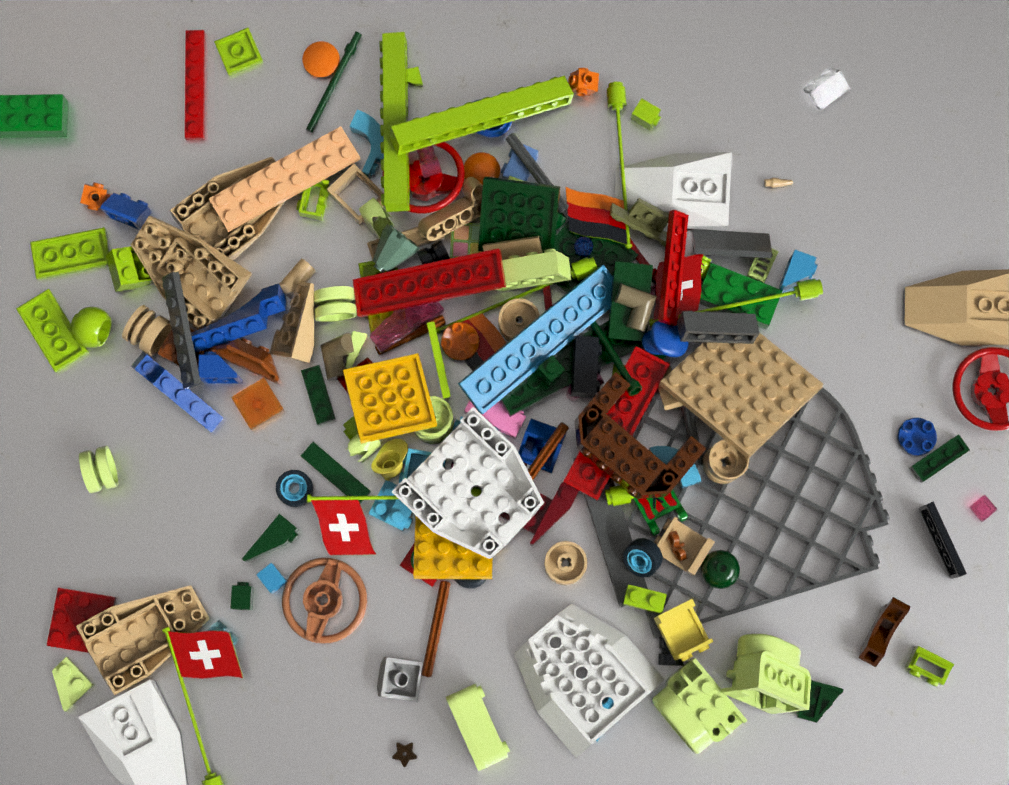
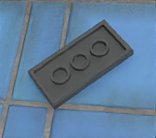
[693,229,772,258]

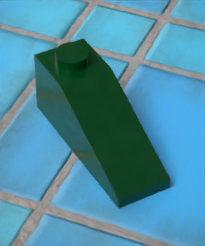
[242,514,299,563]

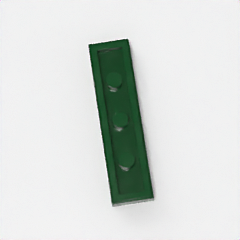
[301,442,371,504]

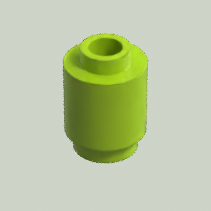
[605,485,634,506]

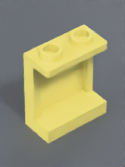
[654,599,714,662]

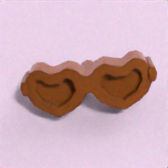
[668,530,688,561]

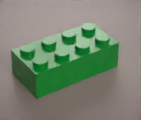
[0,94,68,138]
[699,263,783,329]

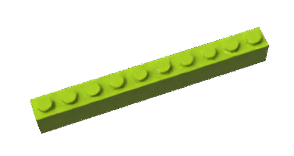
[379,32,410,212]
[389,76,574,155]

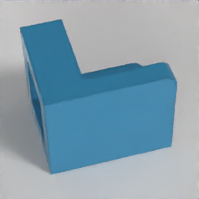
[256,563,287,594]

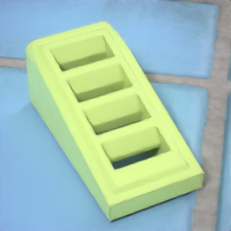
[747,248,779,283]
[345,331,367,369]

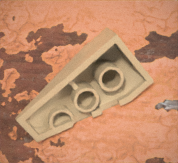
[270,282,314,363]

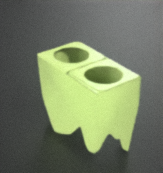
[359,197,394,239]
[346,434,381,463]

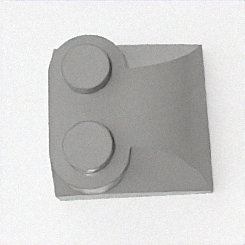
[377,657,423,702]

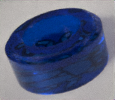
[574,237,593,257]

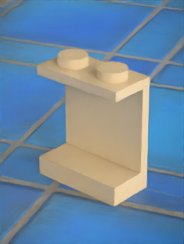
[654,517,715,576]

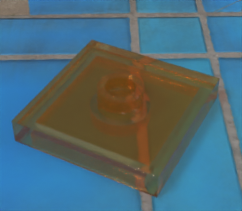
[231,377,284,430]

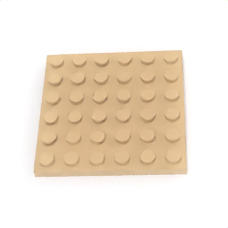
[660,332,824,459]

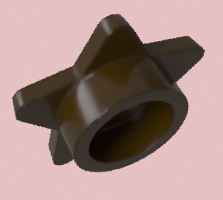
[392,742,418,767]

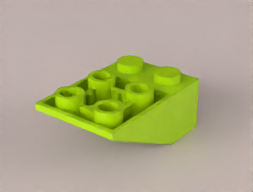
[106,246,154,292]

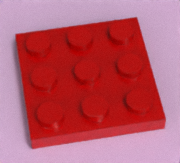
[46,588,117,653]

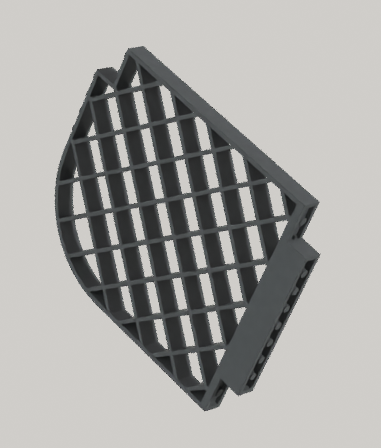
[573,387,889,638]

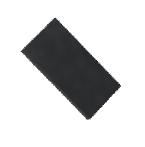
[919,501,967,579]

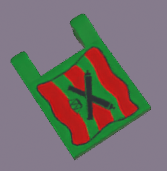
[633,490,688,536]

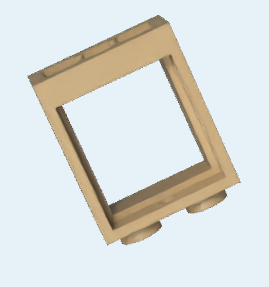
[327,164,384,225]

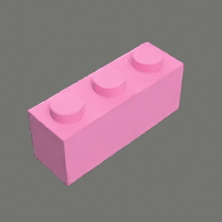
[464,400,526,439]

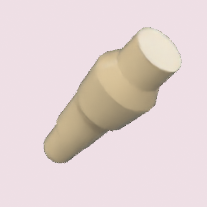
[764,178,793,188]

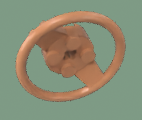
[282,558,367,644]

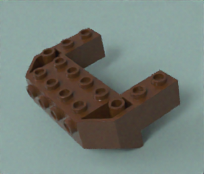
[574,372,706,499]

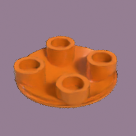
[302,41,340,77]
[464,152,500,185]
[441,322,479,360]

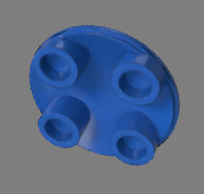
[898,418,937,456]

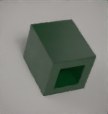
[535,355,565,387]
[230,582,254,610]

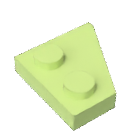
[52,657,94,712]

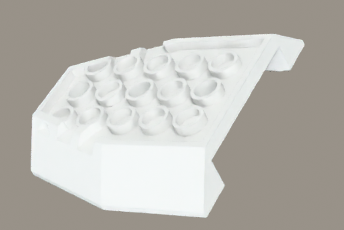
[392,407,544,559]
[514,603,665,758]

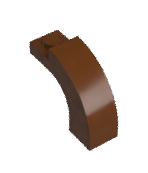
[858,597,911,667]

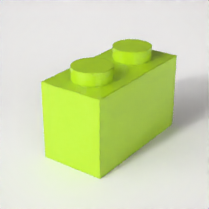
[622,584,667,614]

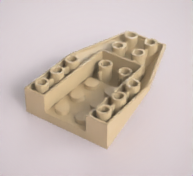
[170,157,285,260]
[131,216,252,330]
[904,269,1009,348]

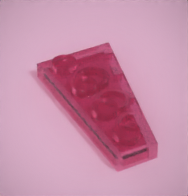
[369,301,444,353]

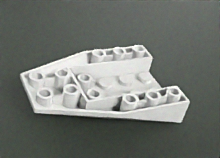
[614,152,732,231]
[79,680,187,785]

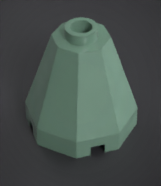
[373,224,420,273]

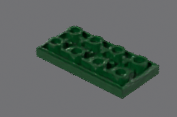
[607,261,653,341]

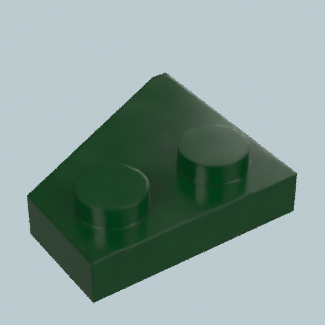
[797,680,844,723]

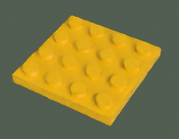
[343,353,437,444]
[413,515,493,579]

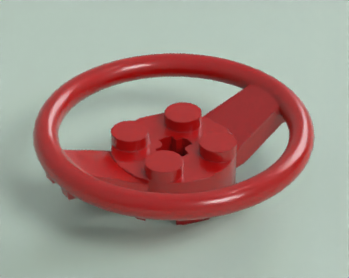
[382,142,465,214]
[952,347,1009,431]

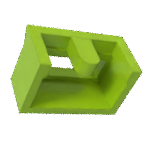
[296,180,331,221]
[905,646,954,687]

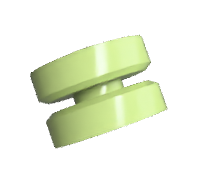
[314,286,357,322]
[414,396,454,444]
[79,445,119,493]

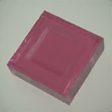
[969,495,998,522]

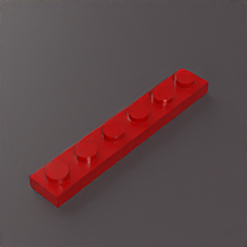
[185,30,205,140]
[658,210,689,326]

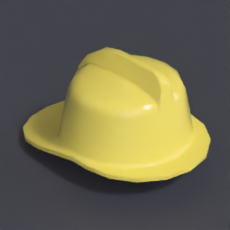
[371,439,408,481]

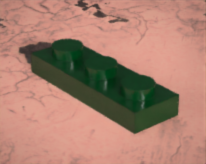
[301,365,336,425]
[911,434,970,483]

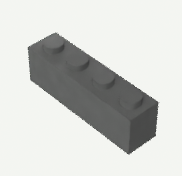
[677,311,760,344]

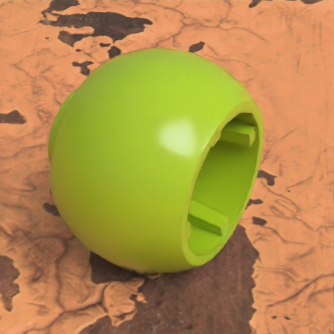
[71,306,112,348]

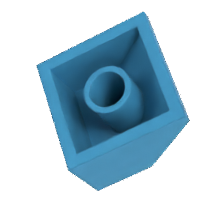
[778,250,818,293]

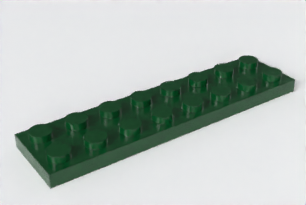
[500,321,643,417]

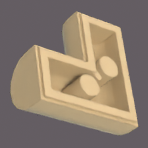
[279,258,316,299]

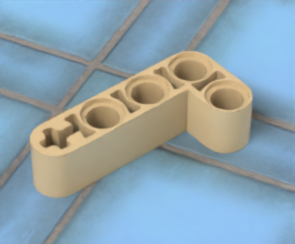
[418,177,483,241]

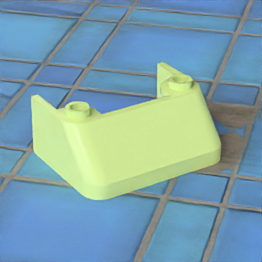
[446,683,510,771]

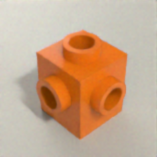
[568,68,599,96]
[80,182,110,211]

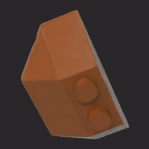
[208,338,281,385]

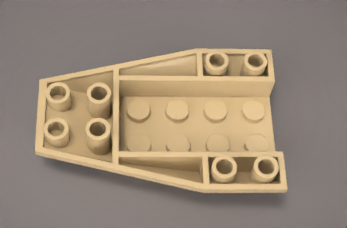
[76,585,210,696]

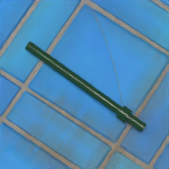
[306,31,362,133]

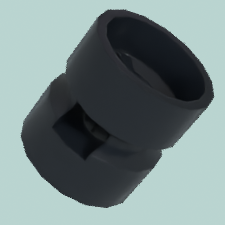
[417,240,450,265]
[658,637,684,666]

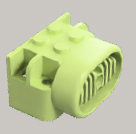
[721,634,811,714]
[652,658,747,754]

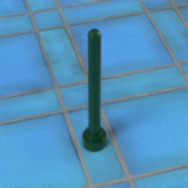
[590,321,642,396]

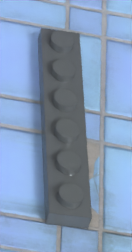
[162,272,201,389]

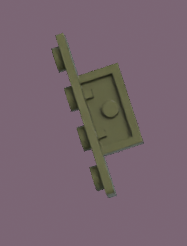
[610,198,669,247]

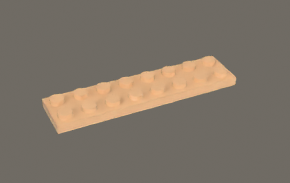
[209,126,360,232]

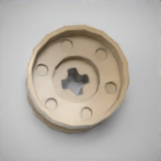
[122,305,172,356]
[703,439,750,484]

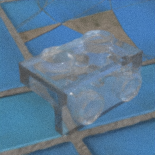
[803,68,850,110]

